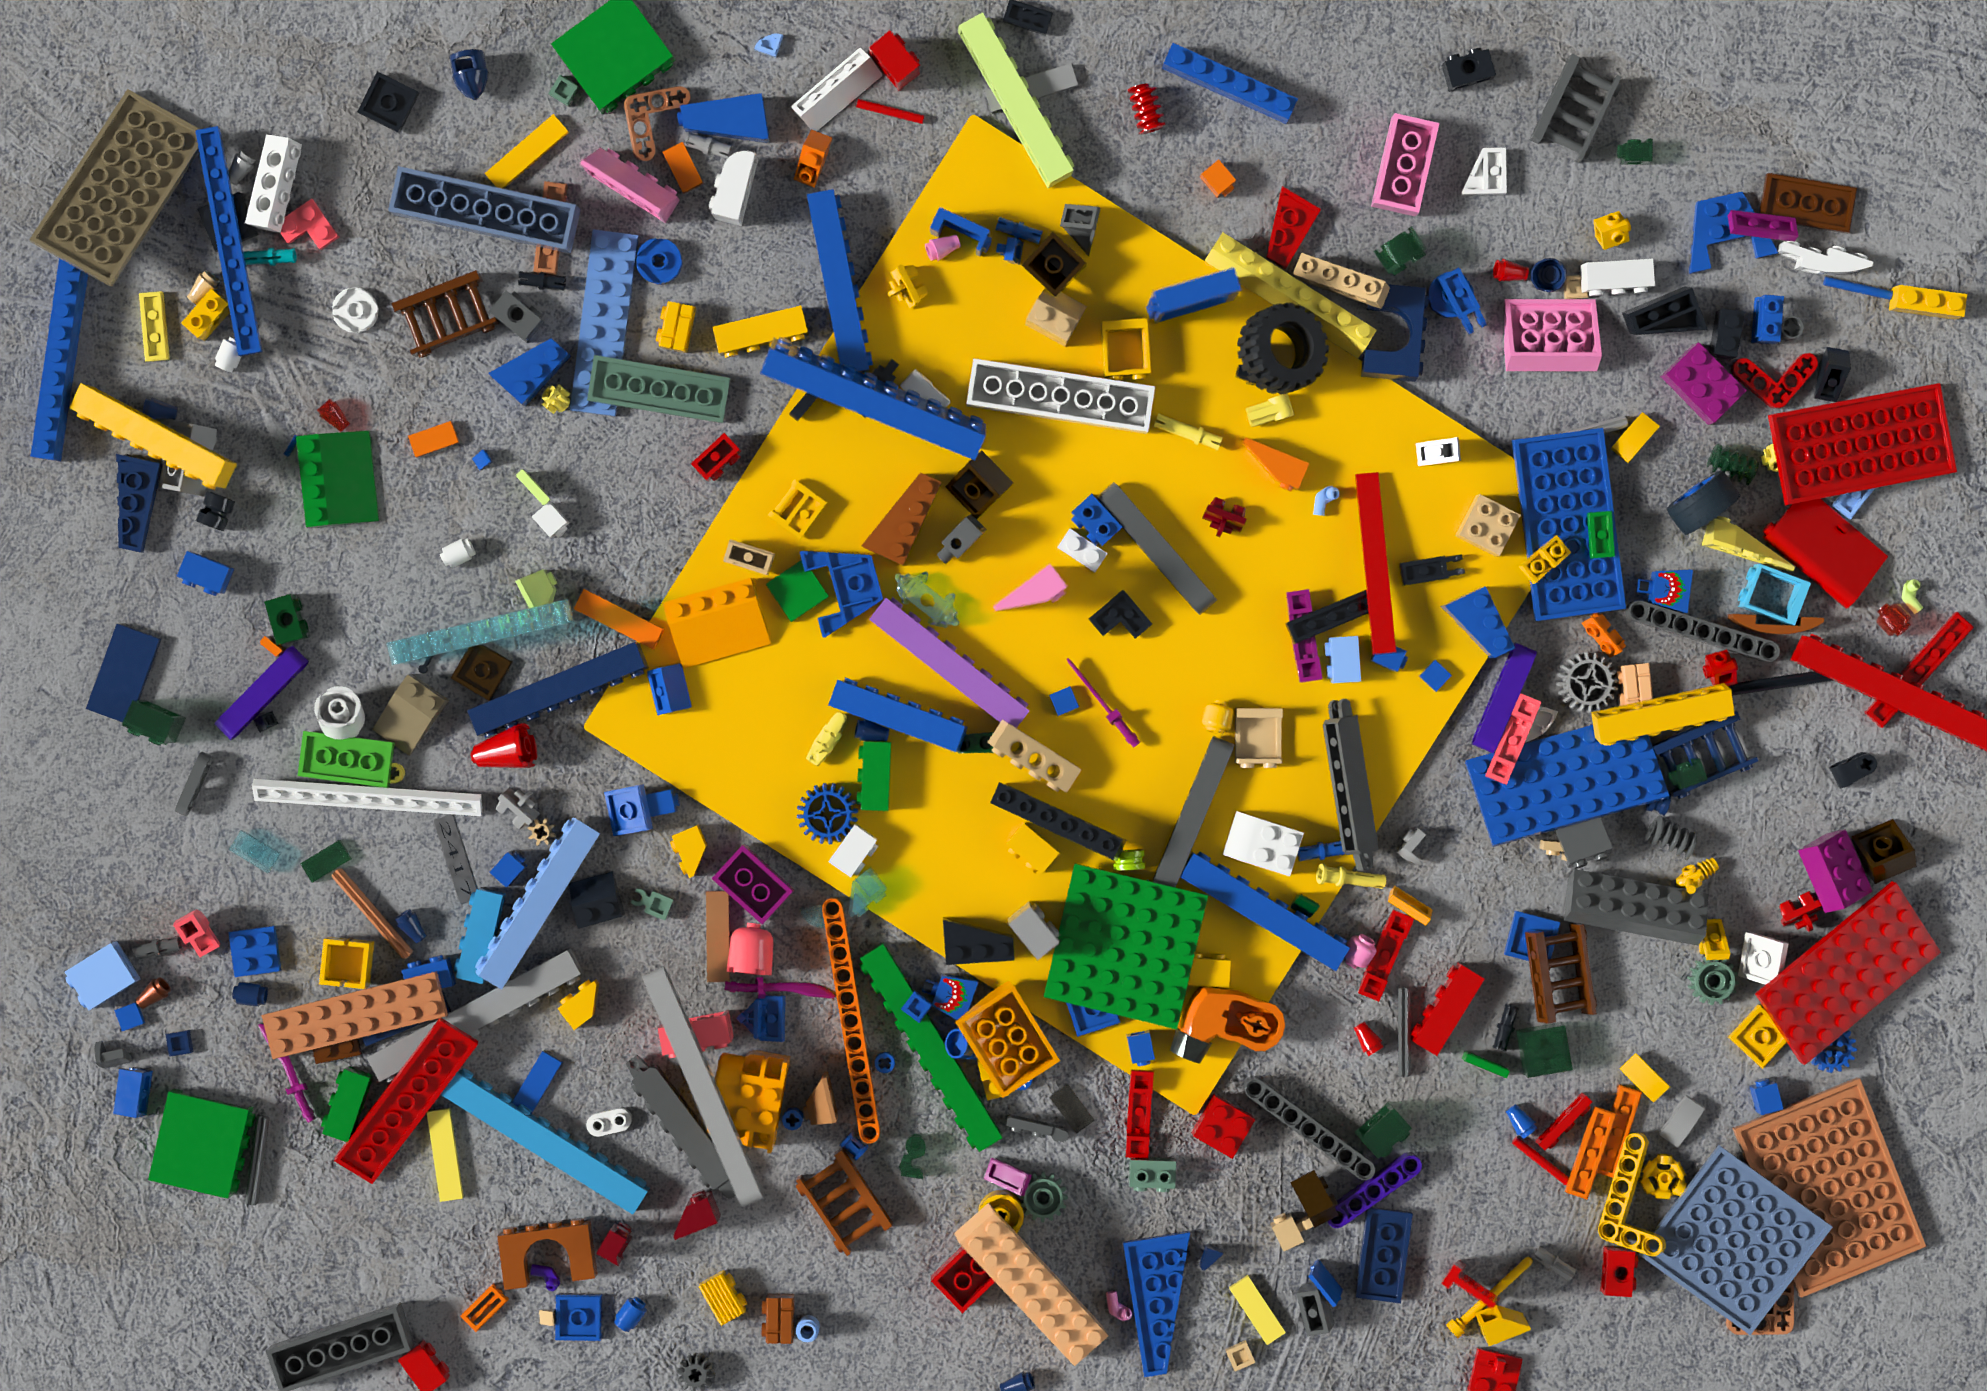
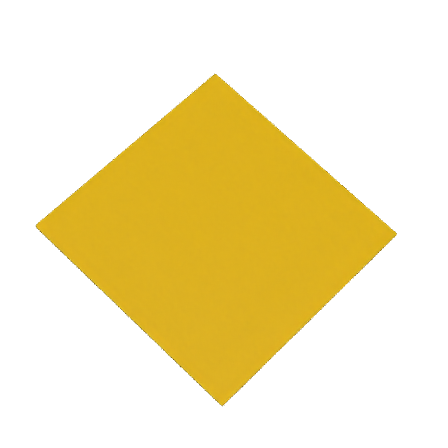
[584,115,1531,1115]

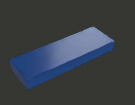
[512,1051,563,1115]

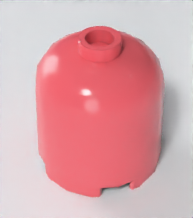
[727,923,774,976]

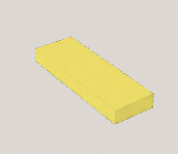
[139,291,170,362]
[1229,1275,1286,1345]

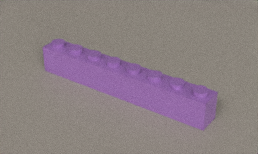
[869,597,1029,728]

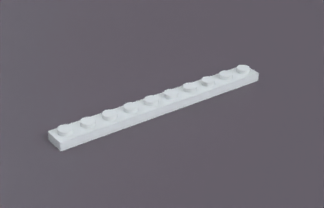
[252,779,483,816]

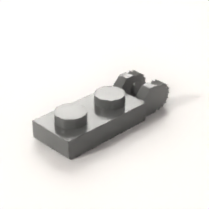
[1006,1114,1069,1143]

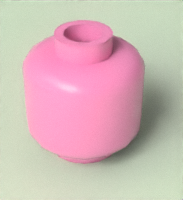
[1345,934,1377,969]

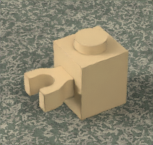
[1270,1213,1314,1251]

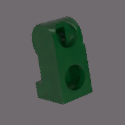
[959,732,994,753]

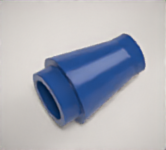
[1505,1104,1537,1139]

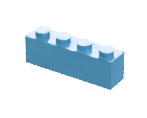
[454,888,506,984]

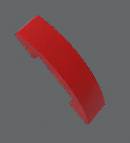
[1358,909,1414,1002]
[1126,1069,1154,1159]

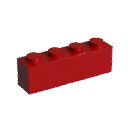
[1411,963,1485,1056]

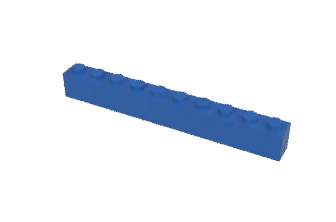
[30,258,88,462]

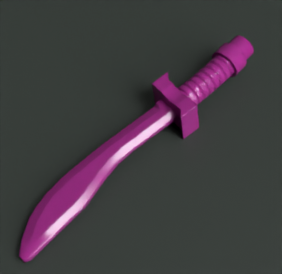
[1066,658,1140,748]
[724,977,835,999]
[258,1023,316,1123]

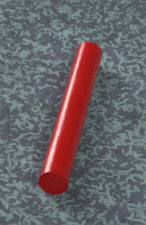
[856,99,925,124]
[1512,1136,1569,1185]

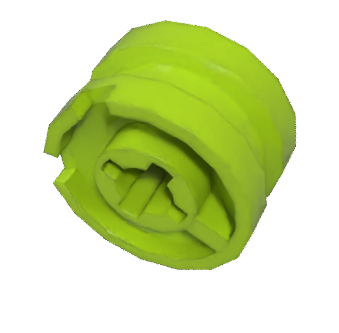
[1113,849,1145,870]

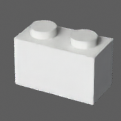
[828,823,878,878]

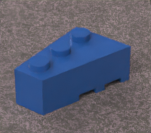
[488,338,571,406]

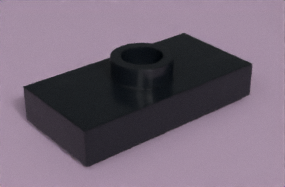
[1003,0,1053,36]

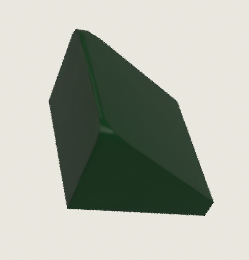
[1291,893,1320,918]

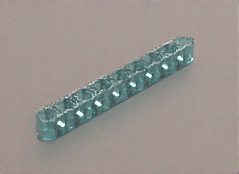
[386,599,574,665]

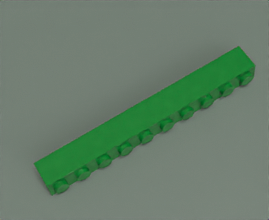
[859,942,1002,1152]

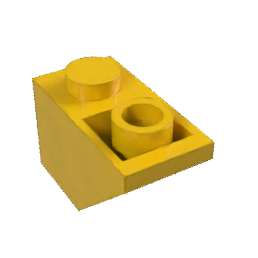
[670,824,707,878]
[558,979,599,1030]
[1475,1305,1531,1346]

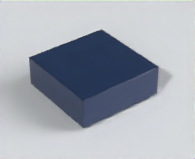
[165,1030,194,1057]

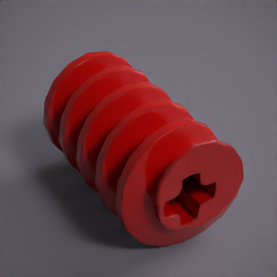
[1127,83,1166,135]

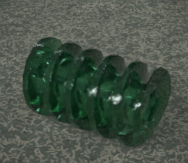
[1707,444,1759,486]

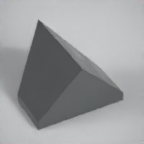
[1060,204,1101,256]

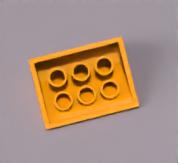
[662,578,771,669]
[955,981,1060,1098]

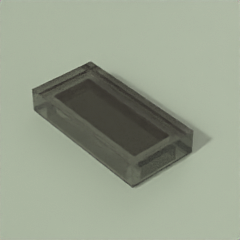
[1049,1083,1095,1134]

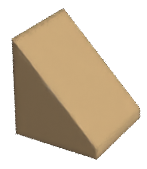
[539,1309,556,1326]

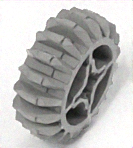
[1556,652,1619,713]

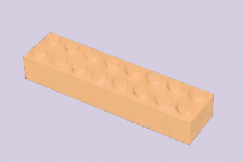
[954,1203,1108,1366]

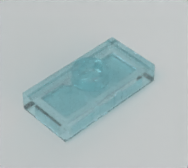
[229,830,281,874]

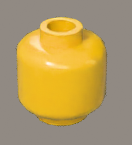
[1202,700,1234,735]

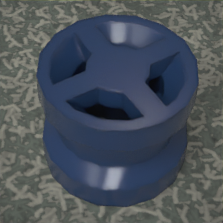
[1646,794,1671,816]

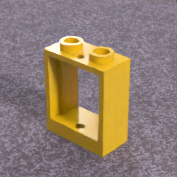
[1101,318,1151,381]

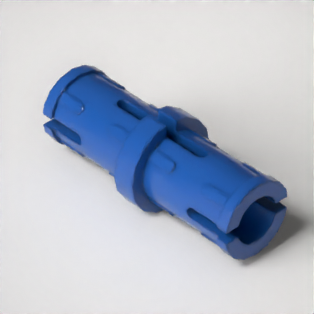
[995,217,1043,245]
[1297,841,1345,861]

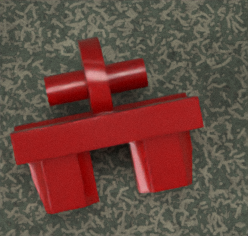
[1779,891,1822,932]

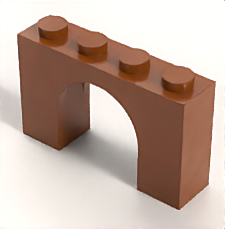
[497,1218,598,1290]

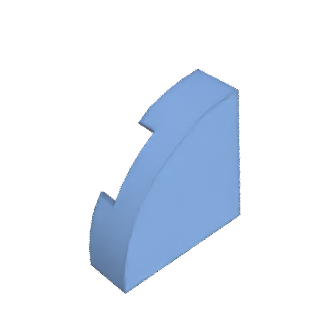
[754,33,784,58]

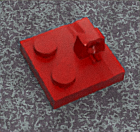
[1467,1347,1523,1391]

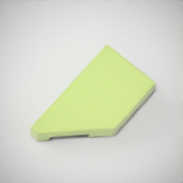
[516,469,551,505]

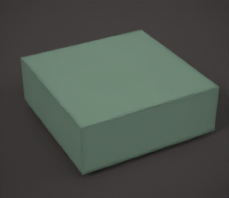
[548,75,580,107]

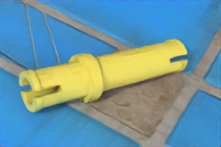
[1154,413,1223,451]

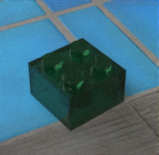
[122,700,186,746]
[1516,1022,1573,1078]
[1355,1102,1412,1159]

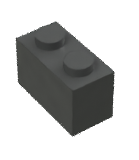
[1296,1282,1335,1336]

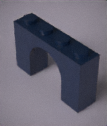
[1361,284,1429,382]

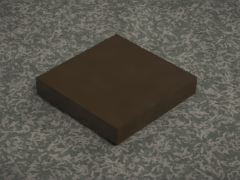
[451,639,513,701]

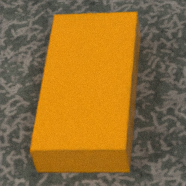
[1388,886,1433,926]

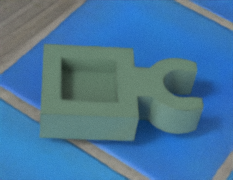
[631,888,674,920]

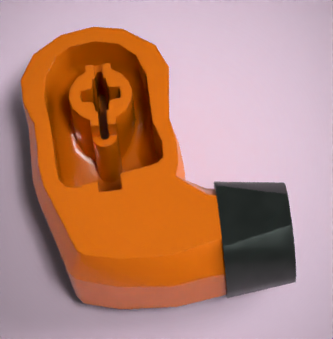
[1170,986,1285,1064]

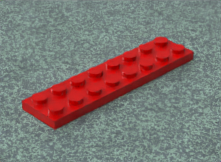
[334,1017,478,1184]

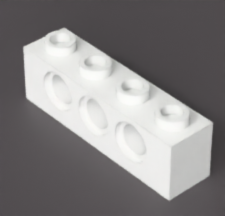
[245,134,302,233]

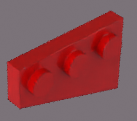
[1266,186,1321,269]

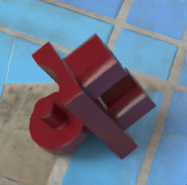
[1202,497,1247,538]

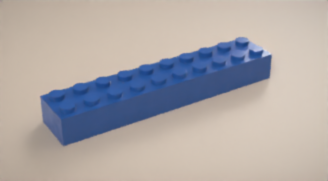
[760,337,986,460]

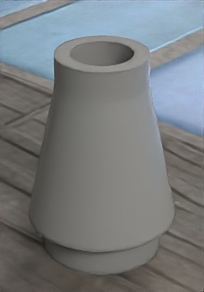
[228,150,257,186]

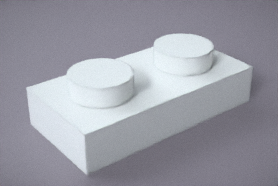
[1057,529,1108,573]

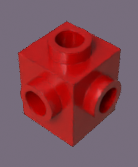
[1703,650,1738,686]

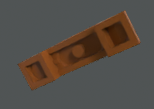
[1728,614,1824,634]

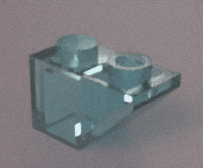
[849,866,888,918]

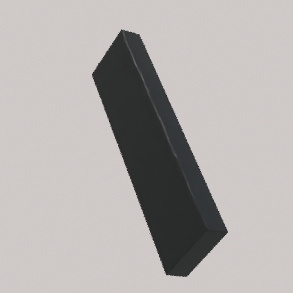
[1285,590,1368,644]

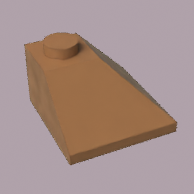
[803,1072,839,1125]

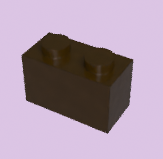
[1290,1170,1338,1228]

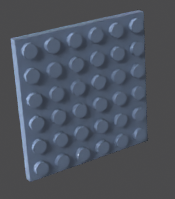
[1637,1145,1833,1335]

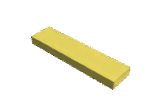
[427,1108,464,1202]

